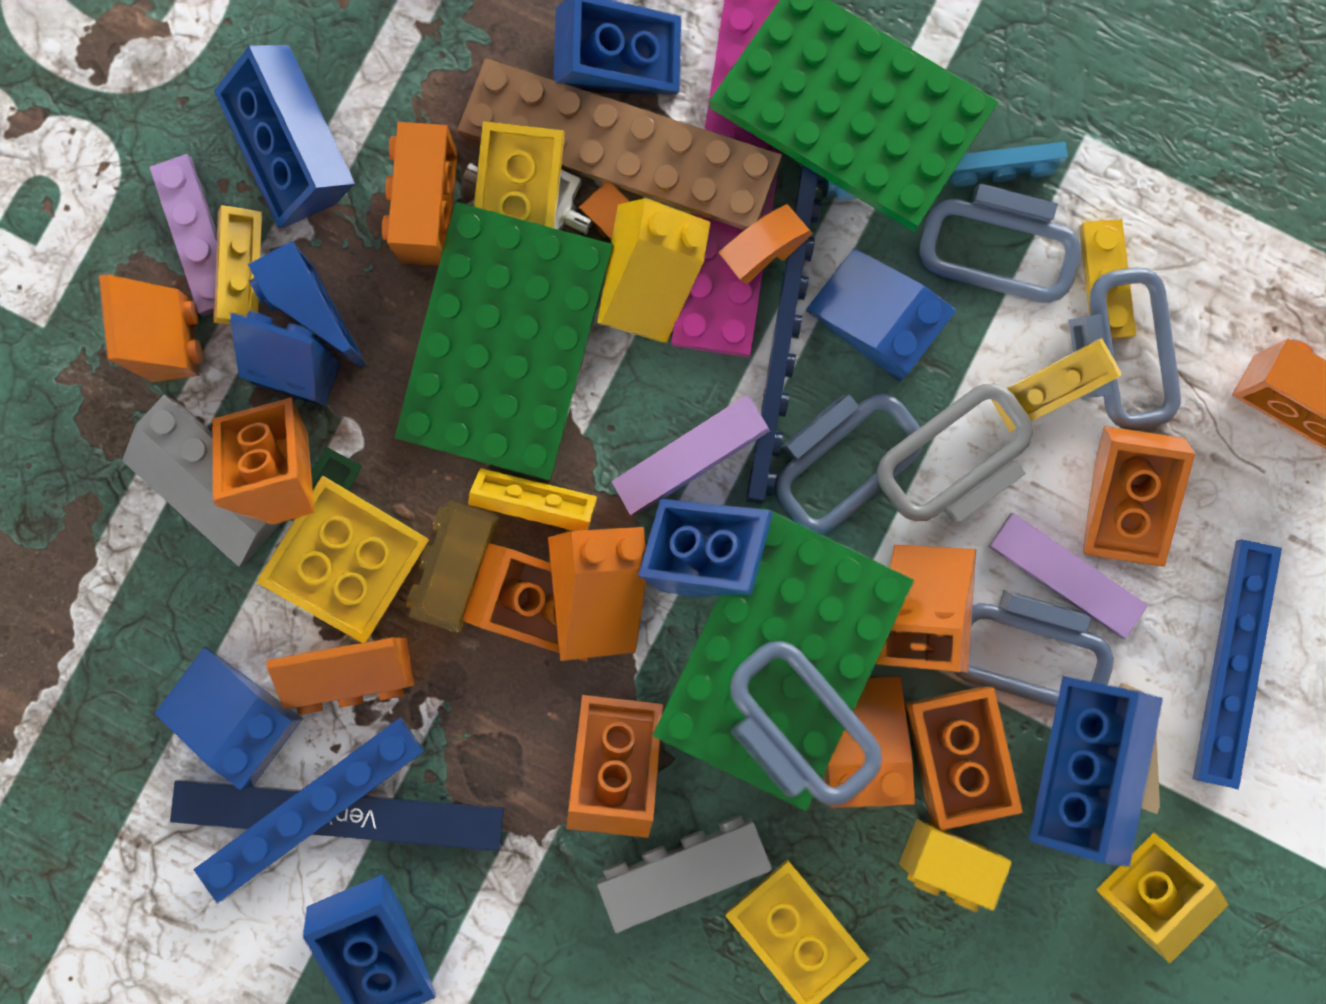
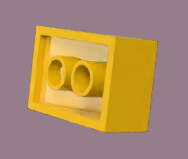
[597,198,710,343]

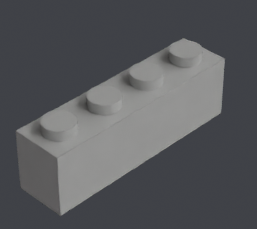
[597,815,772,933]

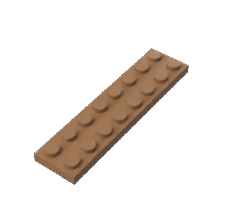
[457,58,782,230]

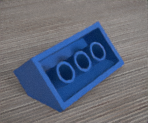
[214,45,355,229]
[1029,676,1163,867]

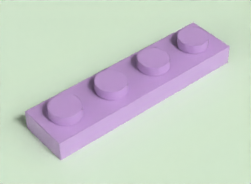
[150,154,217,317]

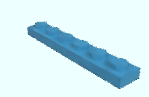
[823,142,1068,201]

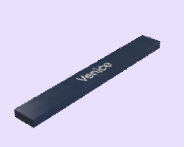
[170,779,504,851]

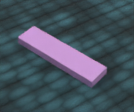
[611,395,770,517]
[988,513,1148,639]

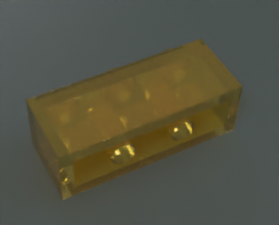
[406,500,500,633]

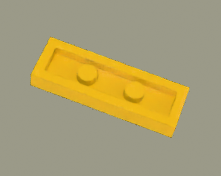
[213,205,262,325]
[1079,219,1136,340]
[991,338,1122,432]
[468,468,597,531]

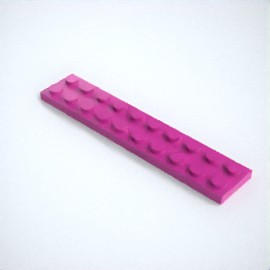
[671,0,781,358]

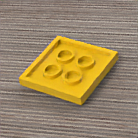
[256,475,429,643]

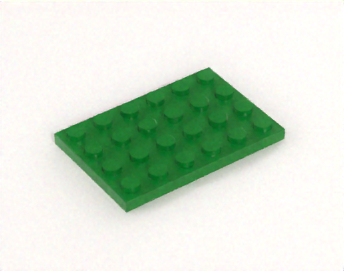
[709,0,999,233]
[395,202,613,481]
[652,507,914,811]

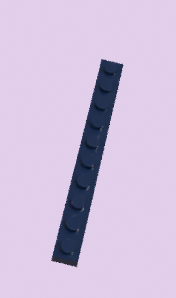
[746,165,825,504]

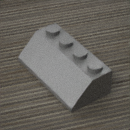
[122,395,284,568]

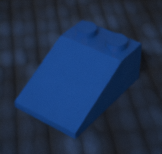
[553,0,682,95]
[248,241,366,368]
[805,248,956,382]
[638,499,773,597]
[154,647,303,790]
[302,874,436,1004]

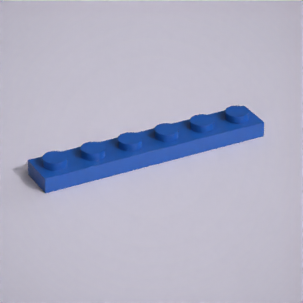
[1192,539,1282,790]
[193,718,425,904]

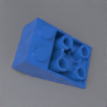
[230,311,341,408]

